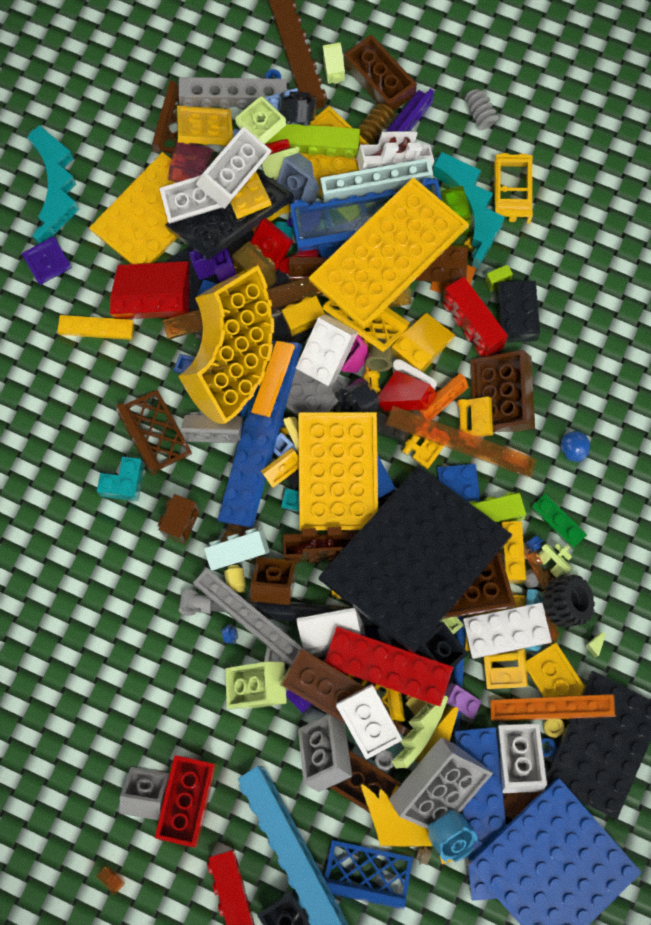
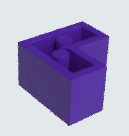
[189,248,236,283]

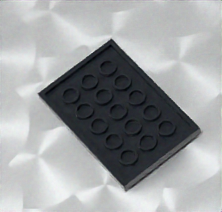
[165,170,295,261]
[546,671,651,820]

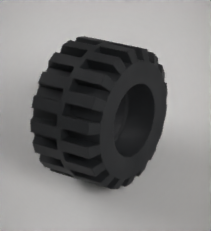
[543,574,595,628]

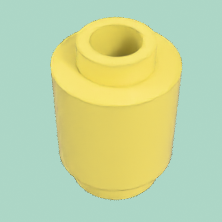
[224,565,246,594]

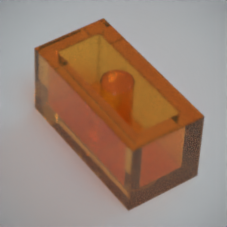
[96,866,125,895]

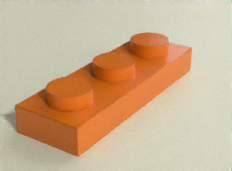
[419,373,469,423]

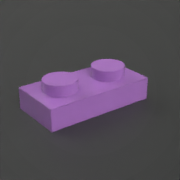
[445,683,482,719]

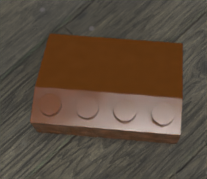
[470,350,535,432]
[444,552,516,619]

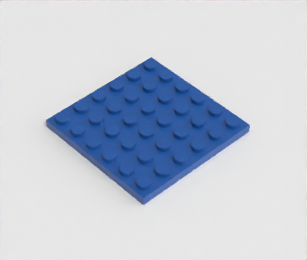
[467,778,642,925]

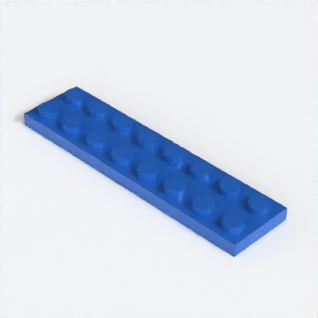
[454,727,506,901]

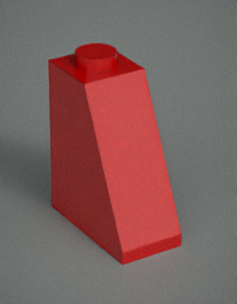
[378,371,438,411]

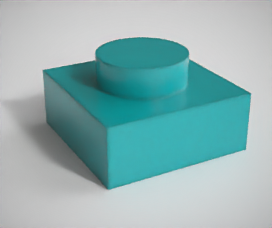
[281,488,299,512]

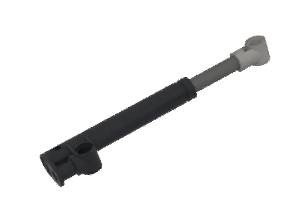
[179,590,379,629]

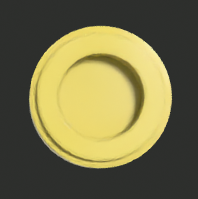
[543,719,564,738]

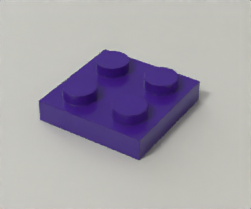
[21,236,72,285]

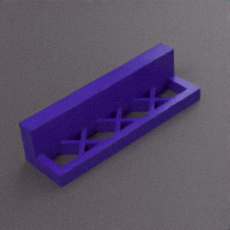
[386,89,434,132]

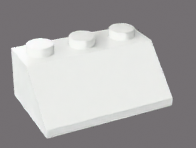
[160,176,222,224]
[297,608,366,658]

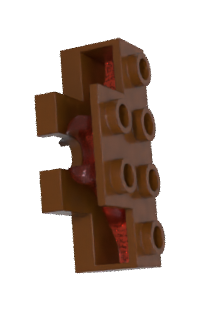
[283,527,359,564]

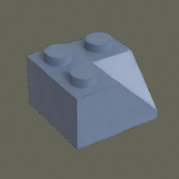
[276,153,320,205]

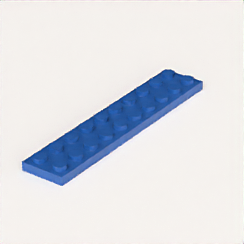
[217,341,302,528]

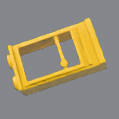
[494,153,533,223]

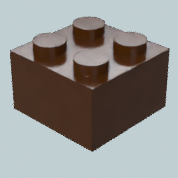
[158,494,201,545]
[251,557,296,605]

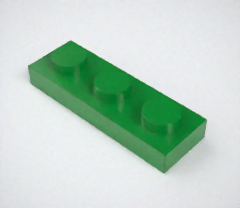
[531,494,587,549]

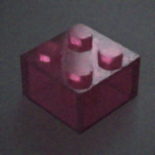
[167,141,213,183]

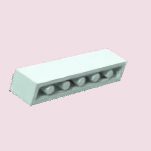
[320,158,433,203]

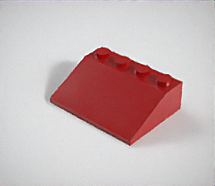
[110,261,189,319]

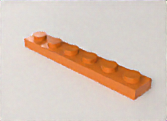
[491,694,615,722]

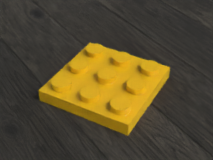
[177,106,233,146]

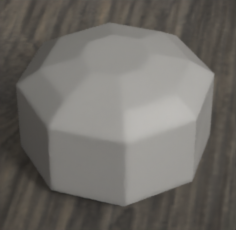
[524,569,539,589]
[375,750,394,771]

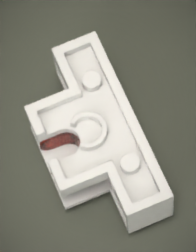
[356,132,434,170]

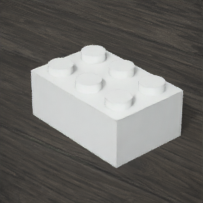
[296,314,359,386]
[496,724,547,793]

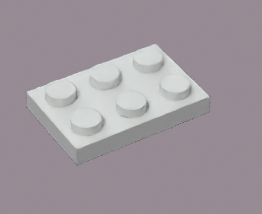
[336,684,403,759]

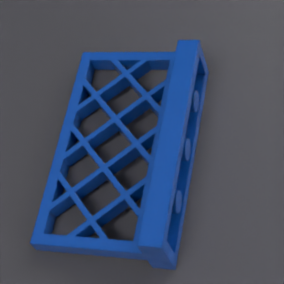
[325,840,413,910]

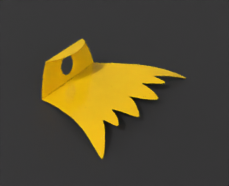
[361,784,433,847]

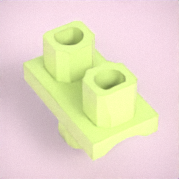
[537,543,572,578]

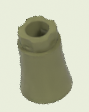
[365,329,392,372]

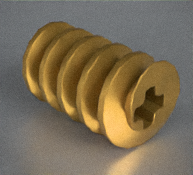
[358,104,395,145]

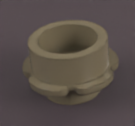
[416,846,433,865]

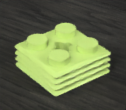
[235,96,286,144]

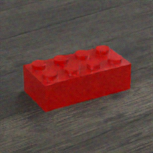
[443,277,508,357]
[155,755,217,848]

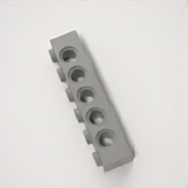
[179,77,287,108]

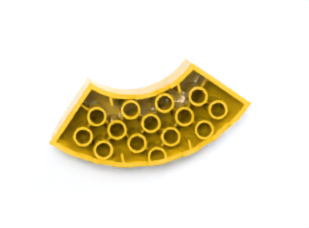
[178,265,274,424]

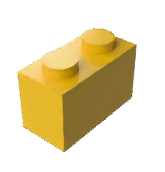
[282,296,325,336]

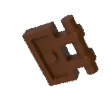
[289,257,327,283]

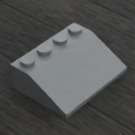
[389,738,493,829]

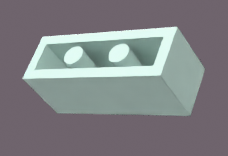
[204,528,270,571]

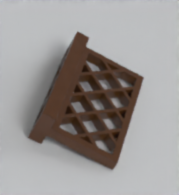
[152,80,202,160]
[116,390,192,476]

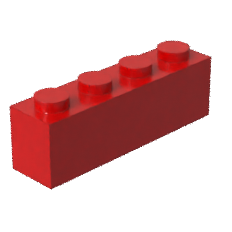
[207,849,255,925]

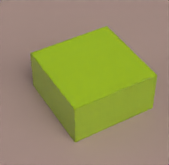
[485,264,513,292]

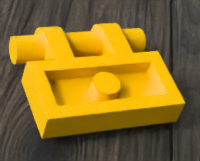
[402,421,450,470]

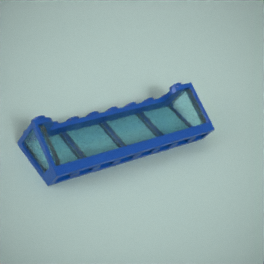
[290,178,442,252]

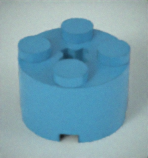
[427,810,477,862]

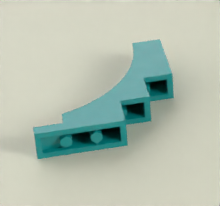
[27,125,79,244]
[432,152,505,269]

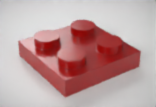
[247,218,294,271]

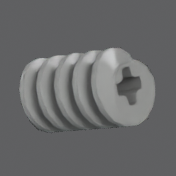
[465,89,499,130]

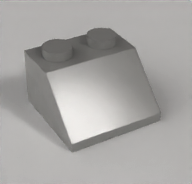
[120,767,170,820]

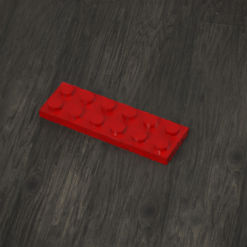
[325,626,454,707]

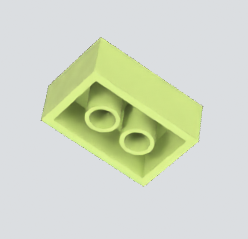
[225,662,286,709]

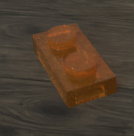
[524,550,552,591]

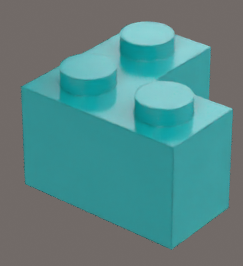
[97,457,145,501]

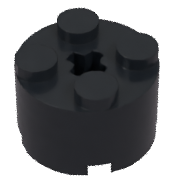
[279,91,316,126]
[335,378,380,413]

